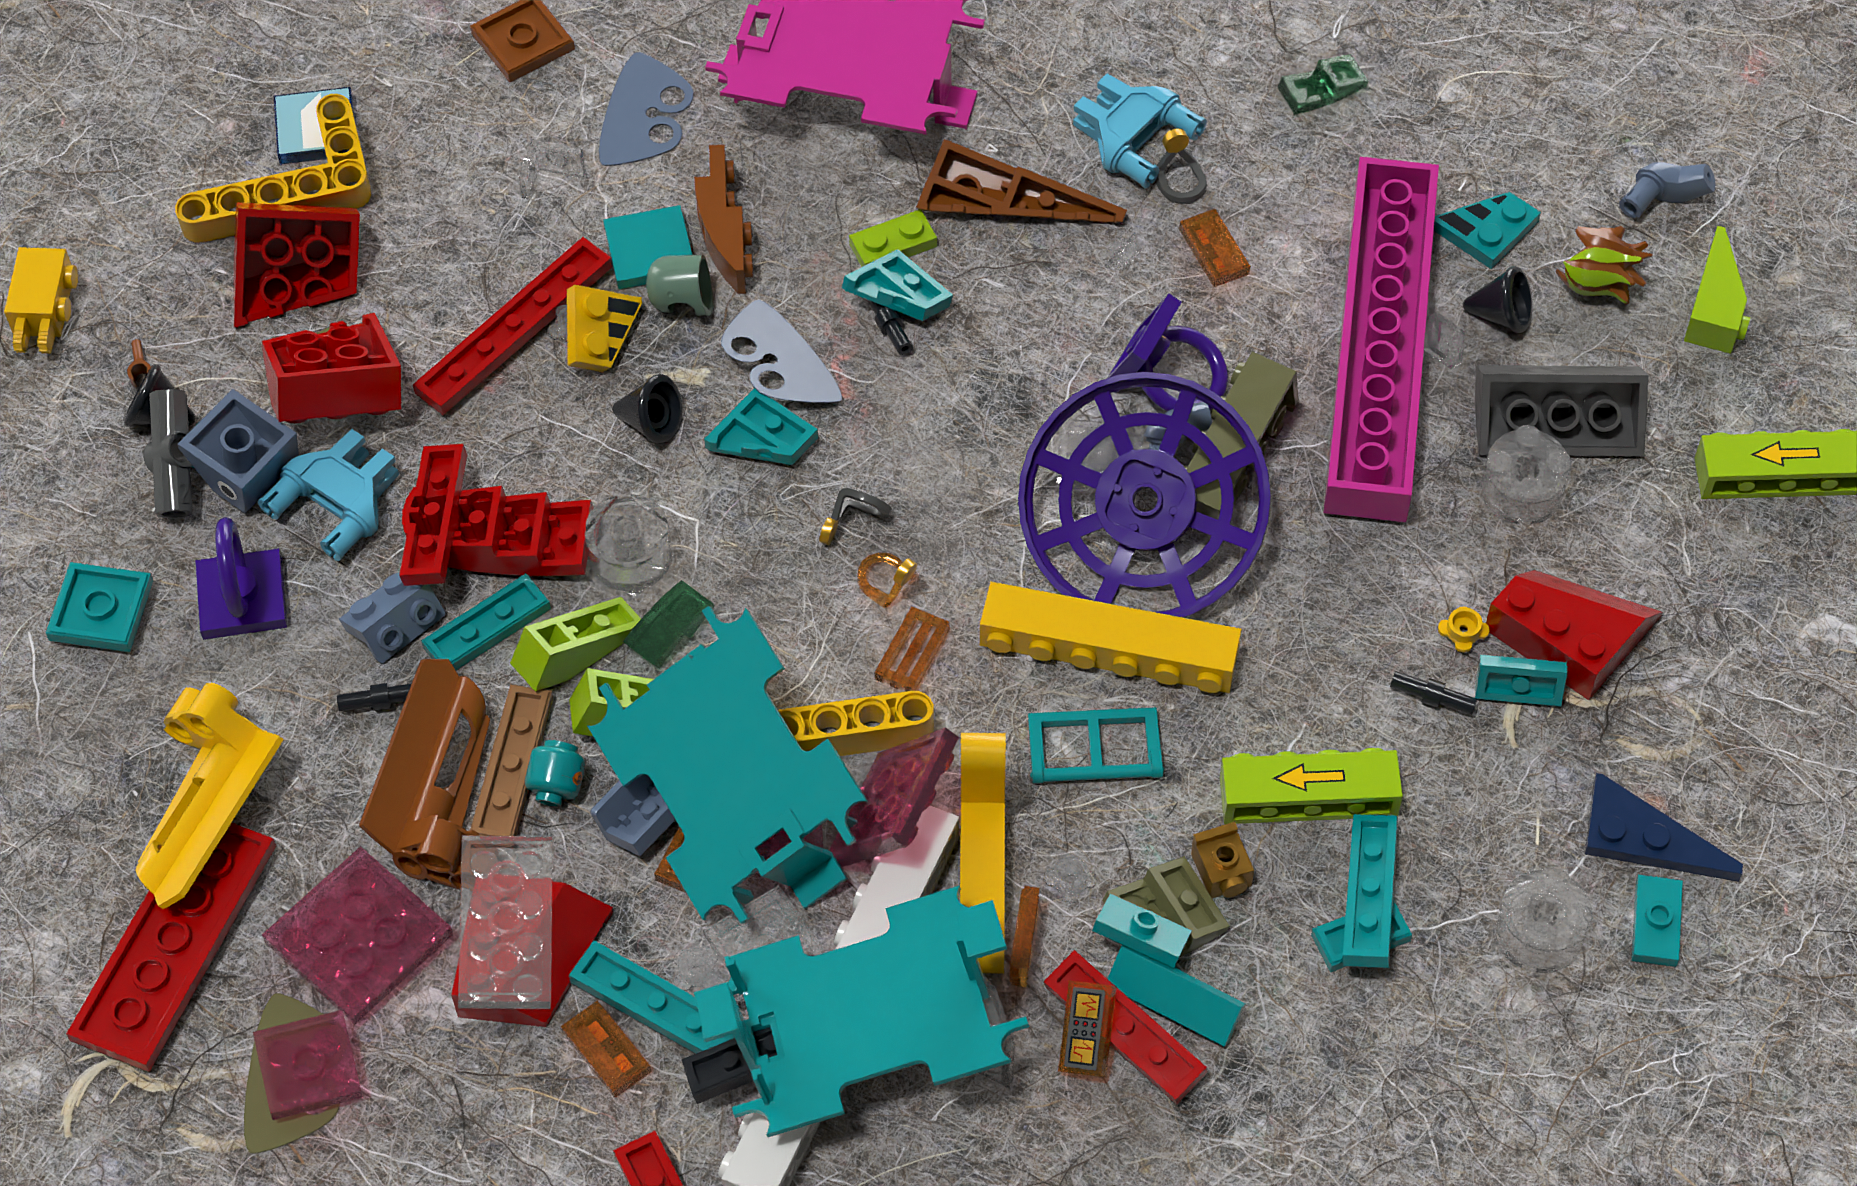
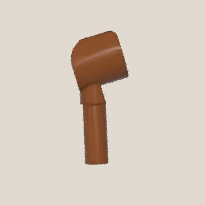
[127,339,151,388]

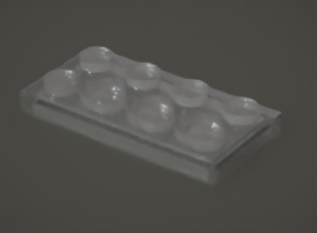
[458,836,552,1009]

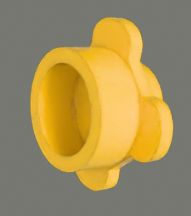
[1438,607,1489,652]

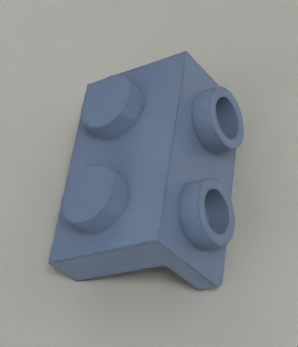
[339,572,445,663]
[590,775,675,856]

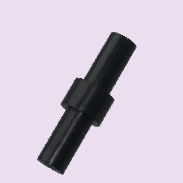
[867,300,912,355]
[1390,671,1478,715]
[337,683,412,712]

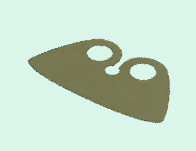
[244,993,348,1154]

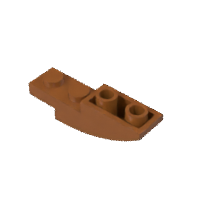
[694,144,753,294]

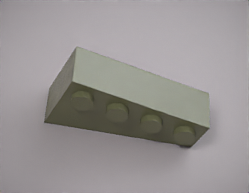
[1183,351,1299,520]

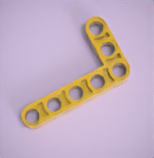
[175,94,371,243]
[778,691,934,756]
[960,732,1006,974]

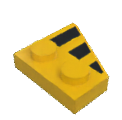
[567,285,642,372]

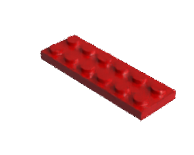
[66,822,276,1072]

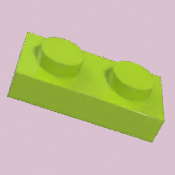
[849,210,937,267]

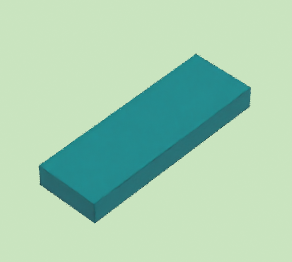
[421,573,551,670]
[1107,945,1246,1047]

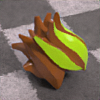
[1556,226,1653,306]

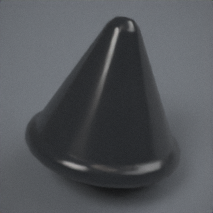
[1463,266,1532,334]
[124,364,196,427]
[612,374,682,444]

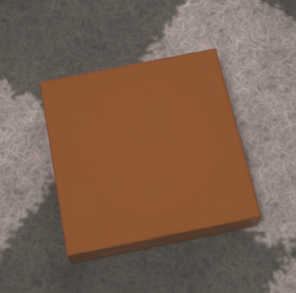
[470,0,575,83]

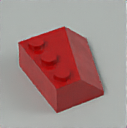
[233,202,360,328]
[262,312,401,424]
[451,873,614,1027]

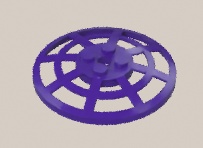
[1018,372,1271,618]

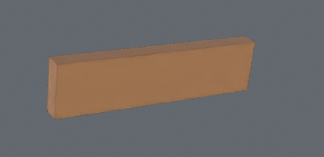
[470,684,553,848]

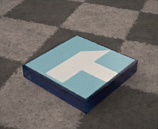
[274,87,354,164]

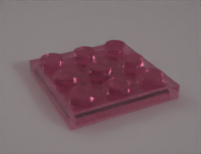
[829,728,959,868]
[262,846,453,1025]

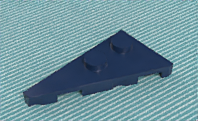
[1585,773,1743,882]

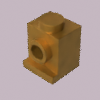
[1191,822,1254,898]

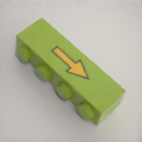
[1694,429,1857,499]
[1220,748,1403,824]

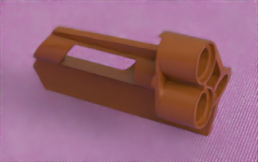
[359,659,500,893]

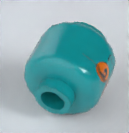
[525,740,586,807]

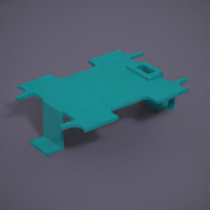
[587,606,868,924]
[694,885,1029,1138]

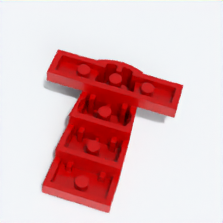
[399,444,595,586]

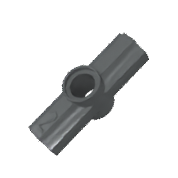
[143,389,193,518]

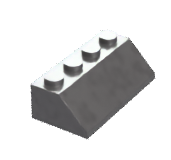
[1475,365,1649,456]

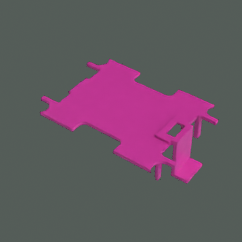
[705,0,985,135]

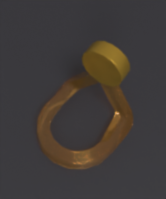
[857,552,918,608]

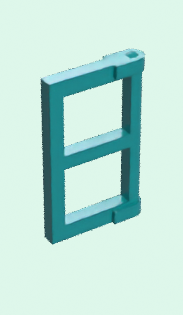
[1028,707,1164,784]

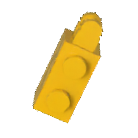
[4,247,78,354]

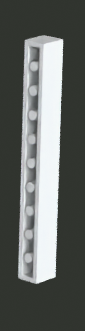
[718,798,959,1186]

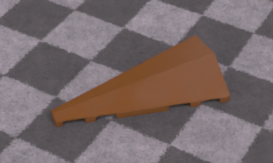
[916,139,1127,223]

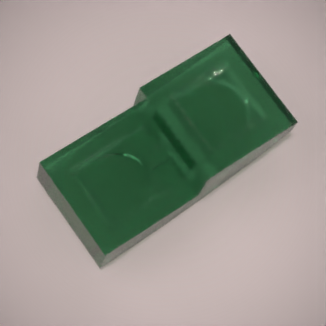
[1277,54,1369,115]
[623,580,715,669]

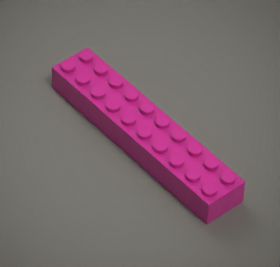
[1323,156,1439,522]

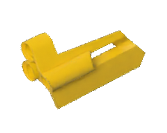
[135,683,284,909]

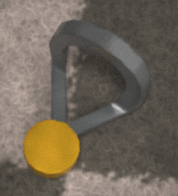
[1155,129,1207,203]
[819,488,892,545]

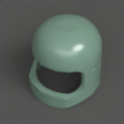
[646,255,714,316]

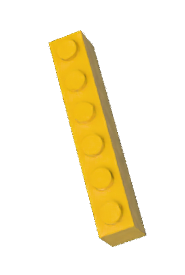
[980,581,1241,693]

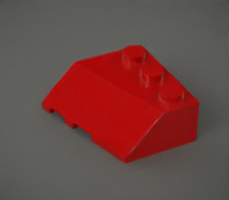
[1486,570,1663,700]

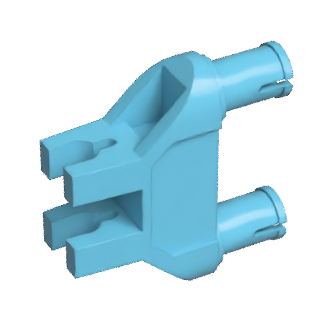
[1073,73,1207,188]
[258,429,399,561]

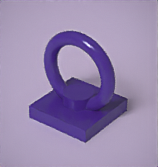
[1107,293,1228,412]
[195,517,287,640]

